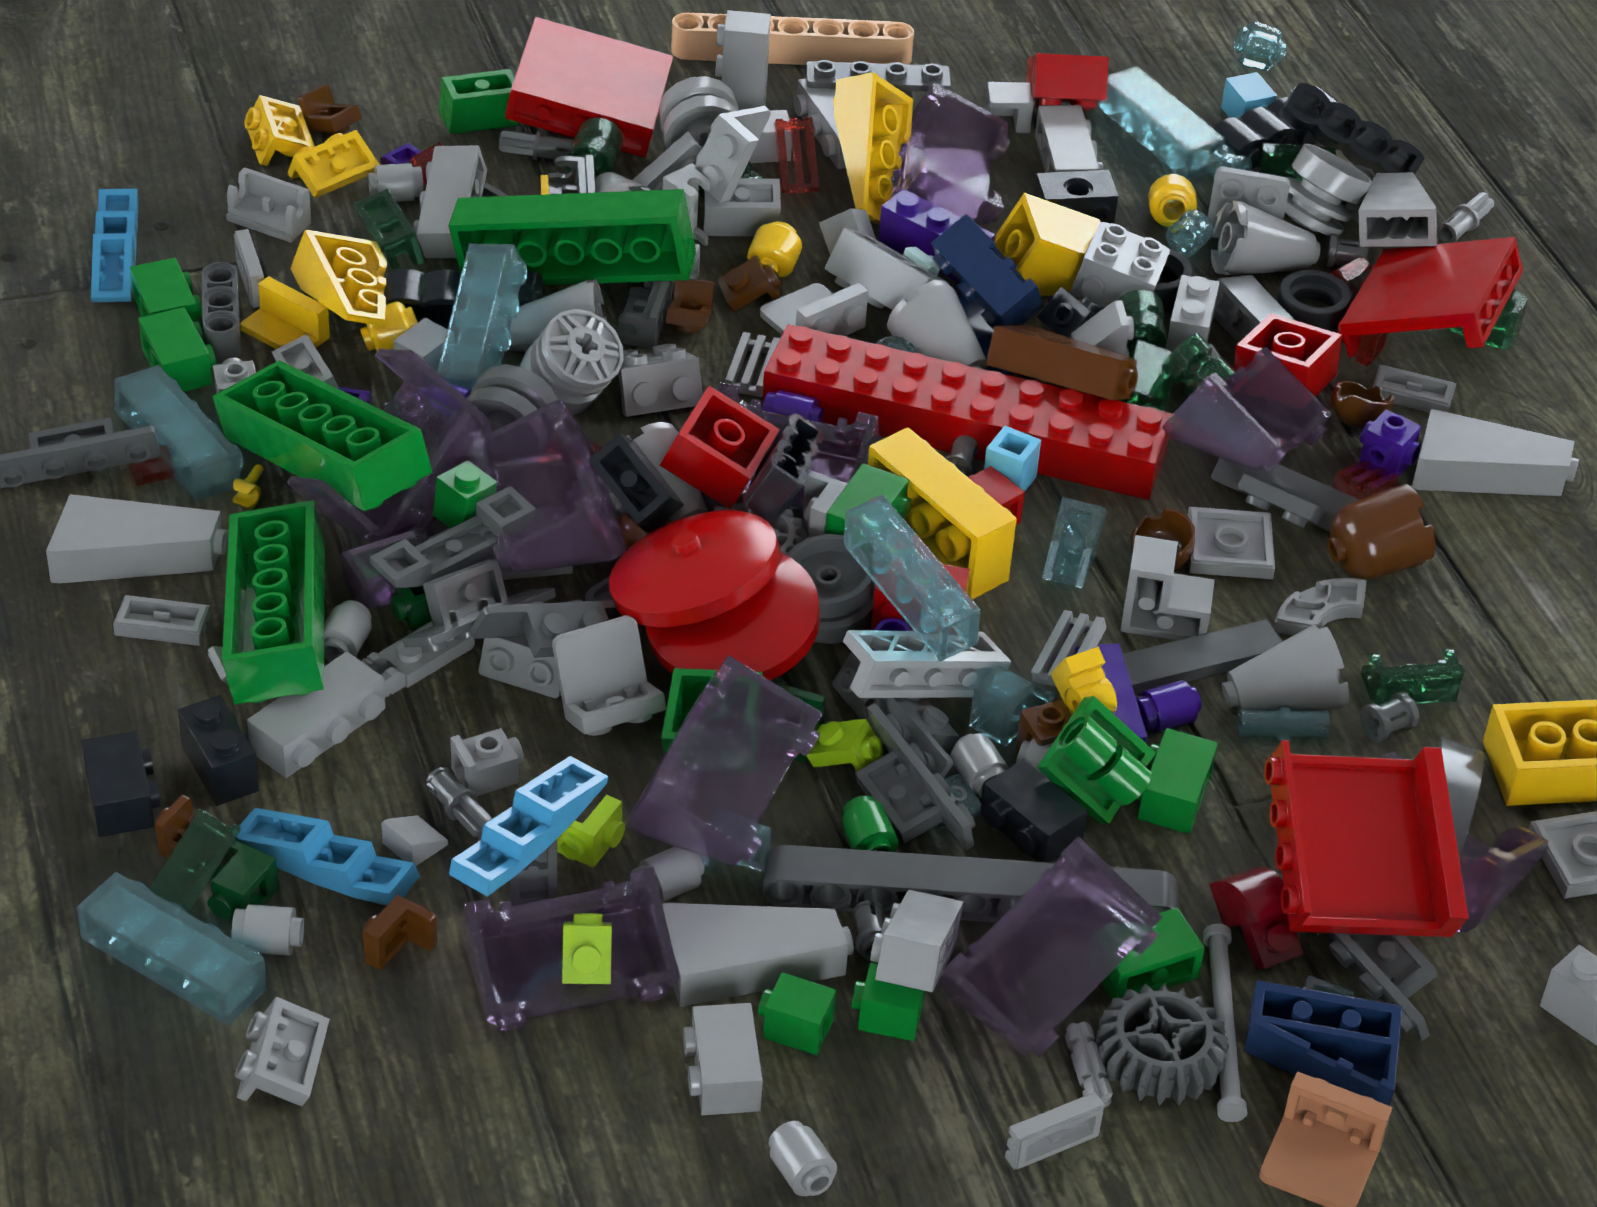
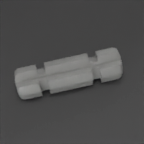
[1065,1021,1113,1108]

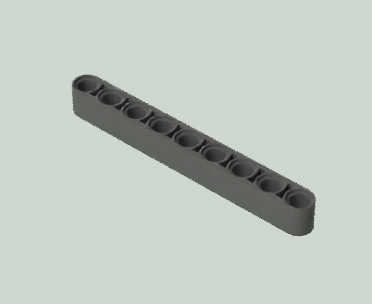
[763,845,1179,930]

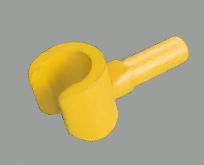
[233,464,264,509]

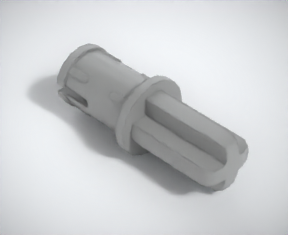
[1437,192,1494,243]

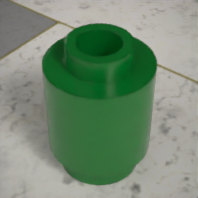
[841,796,899,852]

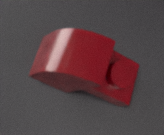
[1209,867,1304,970]

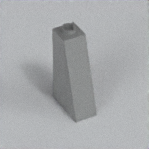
[1358,172,1437,247]
[1412,409,1579,496]
[46,494,228,583]
[656,903,854,1007]

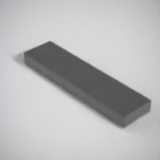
[1123,619,1282,694]

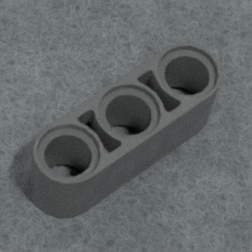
[202,262,242,363]

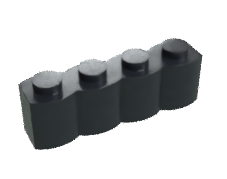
[1279,83,1425,175]
[1208,87,1341,171]
[384,269,543,330]
[743,414,824,523]

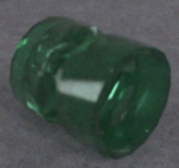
[566,117,624,179]
[1117,289,1167,363]
[1160,332,1236,408]

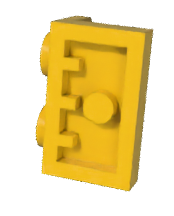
[245,95,315,166]
[288,130,380,198]

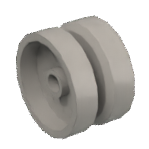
[658,76,739,150]

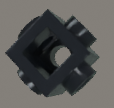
[1037,287,1101,338]

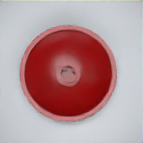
[609,510,781,627]
[645,553,821,683]

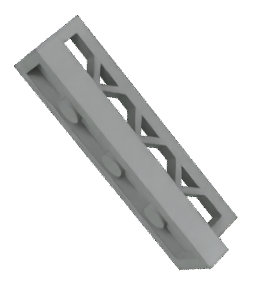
[843,630,1012,698]

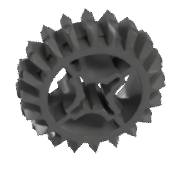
[1096,983,1229,1106]

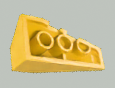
[833,72,913,225]
[290,230,387,326]

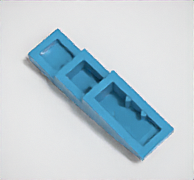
[91,189,139,302]
[449,756,608,897]
[232,808,420,906]

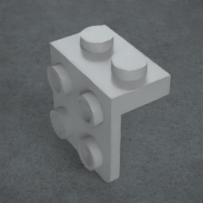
[695,106,771,203]
[1206,167,1290,230]
[1070,222,1170,322]
[760,283,868,336]
[617,344,703,417]
[552,615,666,736]

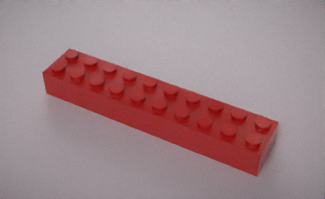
[762,324,1173,500]

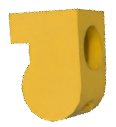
[1050,646,1117,716]

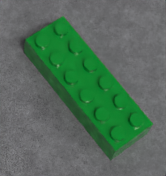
[448,189,696,285]
[213,360,433,511]
[222,500,325,705]

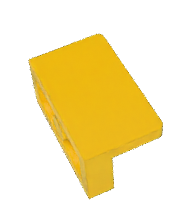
[240,276,330,349]

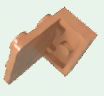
[1259,1071,1393,1207]

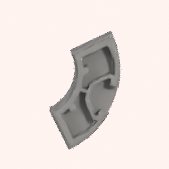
[1274,578,1367,636]

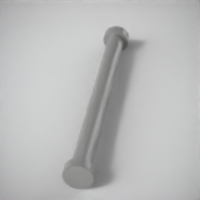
[1203,923,1247,1122]

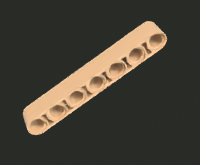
[671,13,914,65]

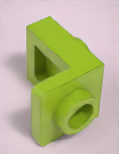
[806,718,884,772]
[557,794,625,868]
[562,913,612,984]

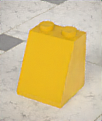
[995,193,1101,296]

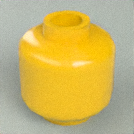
[1148,174,1197,228]
[747,221,802,277]
[360,301,418,359]

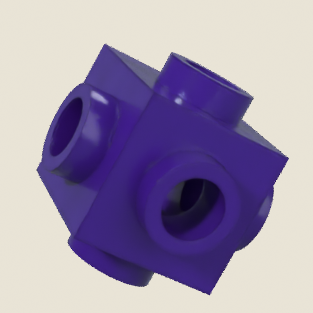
[1359,410,1421,483]

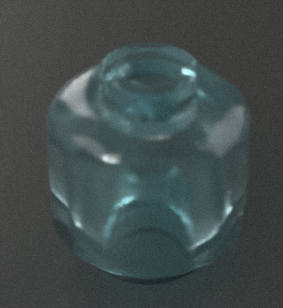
[1232,21,1287,71]

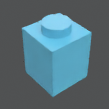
[1221,72,1277,118]
[984,426,1041,492]

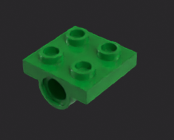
[1037,696,1156,824]

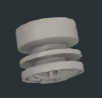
[1285,144,1372,238]
[520,309,624,416]

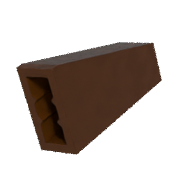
[986,325,1138,400]

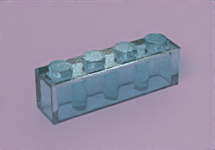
[1099,66,1225,180]
[436,244,527,389]
[114,365,244,501]
[844,494,981,662]
[77,872,267,1026]

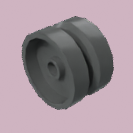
[455,364,560,471]
[787,534,877,644]

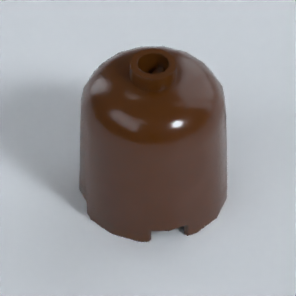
[1327,484,1435,579]

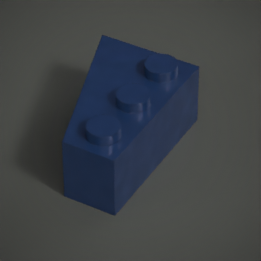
[931,213,1044,329]
[1244,980,1403,1106]

